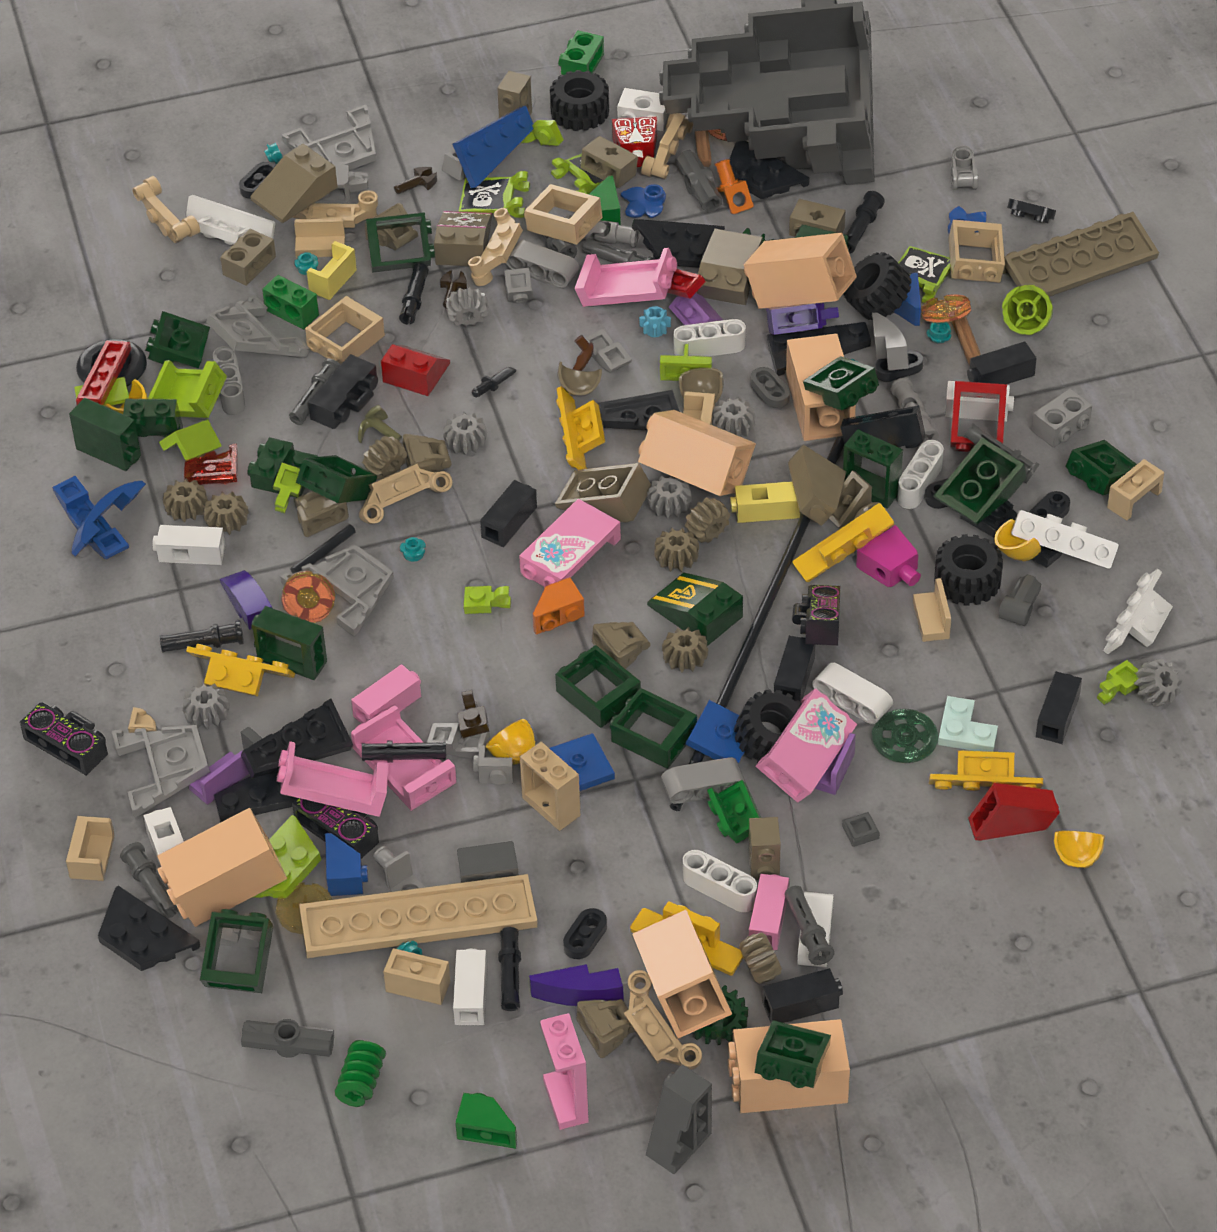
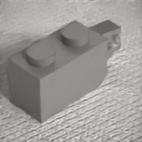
[315,165,368,203]

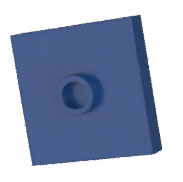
[685,700,745,763]
[549,733,615,791]

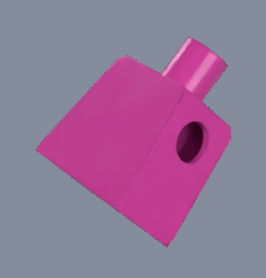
[856,525,921,587]

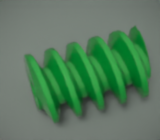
[335,1040,386,1107]

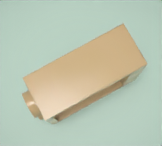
[524,184,603,244]
[948,220,1005,283]
[305,296,385,364]
[520,742,581,831]

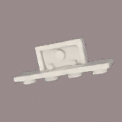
[186,195,275,245]
[1011,510,1119,568]
[1103,569,1173,654]

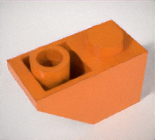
[533,577,585,635]

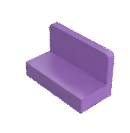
[669,293,723,325]
[814,733,856,795]
[189,751,249,805]

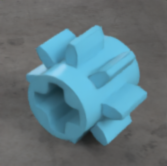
[639,306,671,337]

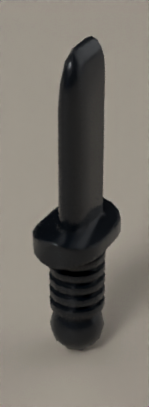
[471,367,517,398]

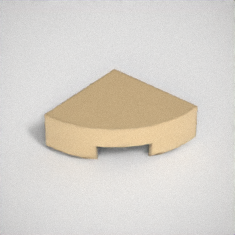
[128,707,157,733]

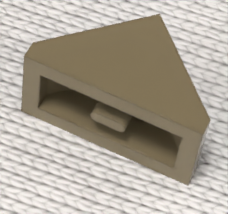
[829,471,872,528]

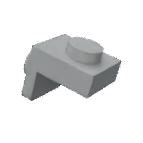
[504,268,533,303]
[473,745,513,785]

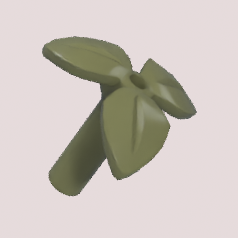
[358,404,402,443]

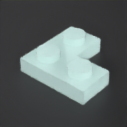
[938,696,998,752]

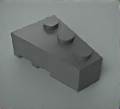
[646,1065,712,1174]

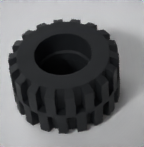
[550,70,609,131]
[843,252,912,321]
[934,534,1003,606]
[734,689,802,763]

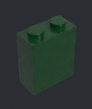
[69,397,141,471]

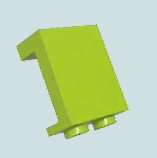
[148,360,227,418]

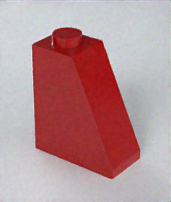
[968,783,1060,841]

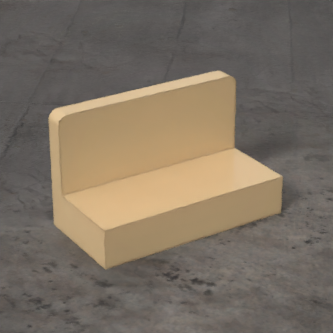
[294,218,345,258]
[913,578,951,642]

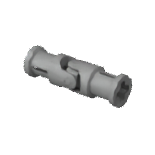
[565,215,639,247]
[890,378,939,446]

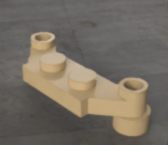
[641,113,694,179]
[132,176,200,243]
[292,190,378,228]
[468,208,523,286]
[359,464,452,524]
[624,970,702,1070]

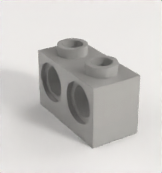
[1032,389,1092,448]

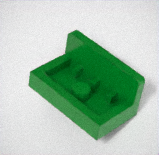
[707,780,761,844]

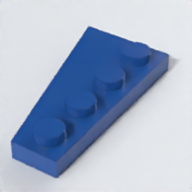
[452,106,533,188]

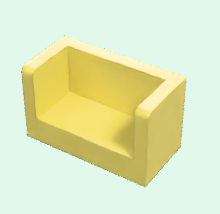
[307,241,357,300]

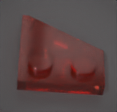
[184,443,238,485]

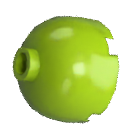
[1002,285,1053,335]

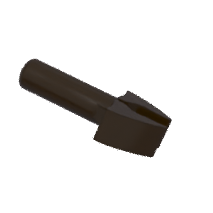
[394,167,437,194]
[440,270,467,308]

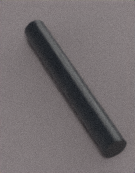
[290,524,356,574]

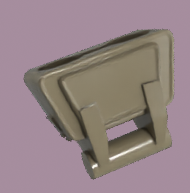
[365,203,418,250]
[403,434,452,473]
[294,491,349,537]
[592,622,651,669]
[576,999,635,1058]

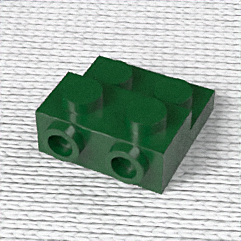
[145,311,210,369]
[803,356,879,411]
[123,399,183,437]
[247,437,318,498]
[1065,440,1137,495]
[755,1020,831,1088]

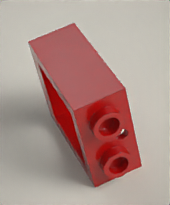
[950,381,1007,452]

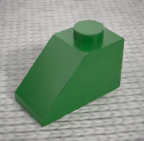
[589,176,621,228]
[455,1092,517,1149]

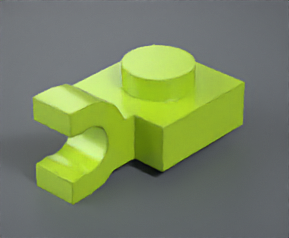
[521,120,564,146]
[273,463,302,514]
[464,586,511,614]
[1097,660,1139,705]

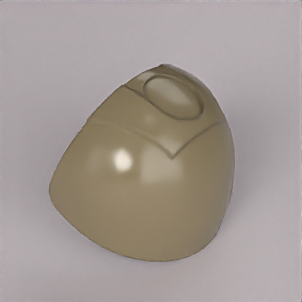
[557,362,602,396]
[679,368,724,403]

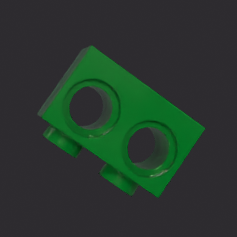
[558,30,604,75]
[262,275,319,330]

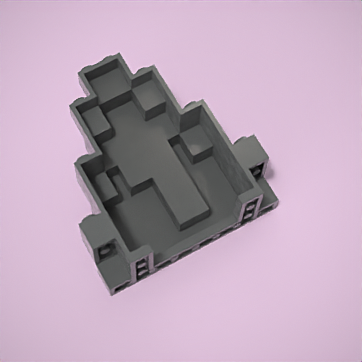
[659,0,875,185]

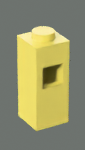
[730,482,800,523]

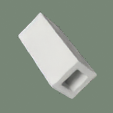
[945,381,1014,422]
[153,525,225,565]
[143,807,184,867]
[453,948,487,1025]

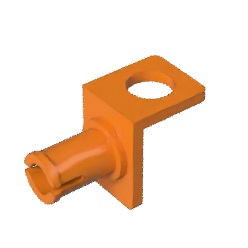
[715,159,753,214]

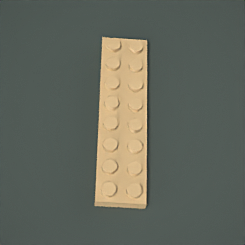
[299,874,538,958]

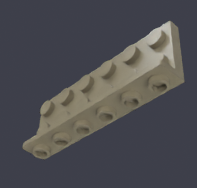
[1003,212,1159,297]

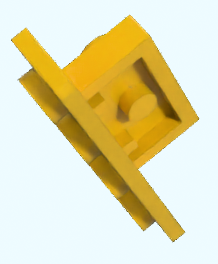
[556,386,605,470]
[793,503,894,582]
[186,644,295,697]
[929,750,1043,791]
[630,901,744,976]

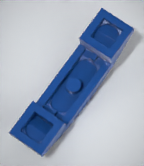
[52,476,129,559]
[72,480,146,557]

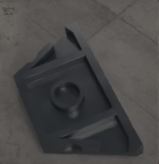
[729,141,810,199]
[632,219,725,268]
[98,885,201,971]

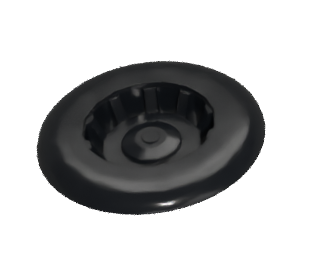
[76,339,147,386]

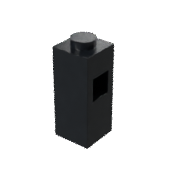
[967,341,1037,384]
[480,480,537,548]
[774,635,815,702]
[1036,671,1082,744]
[762,968,843,1023]

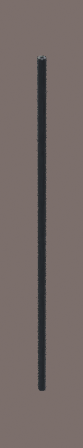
[670,436,844,811]

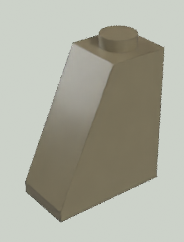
[788,444,846,526]

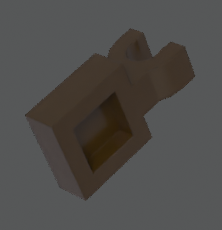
[458,689,489,738]

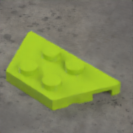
[252,815,322,898]

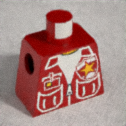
[612,116,657,167]

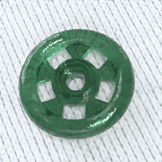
[872,709,939,763]

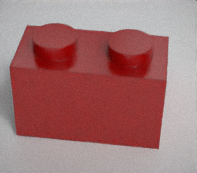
[381,344,450,396]

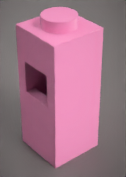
[351,664,421,724]
[749,874,789,950]

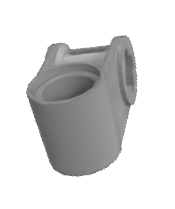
[951,145,978,190]

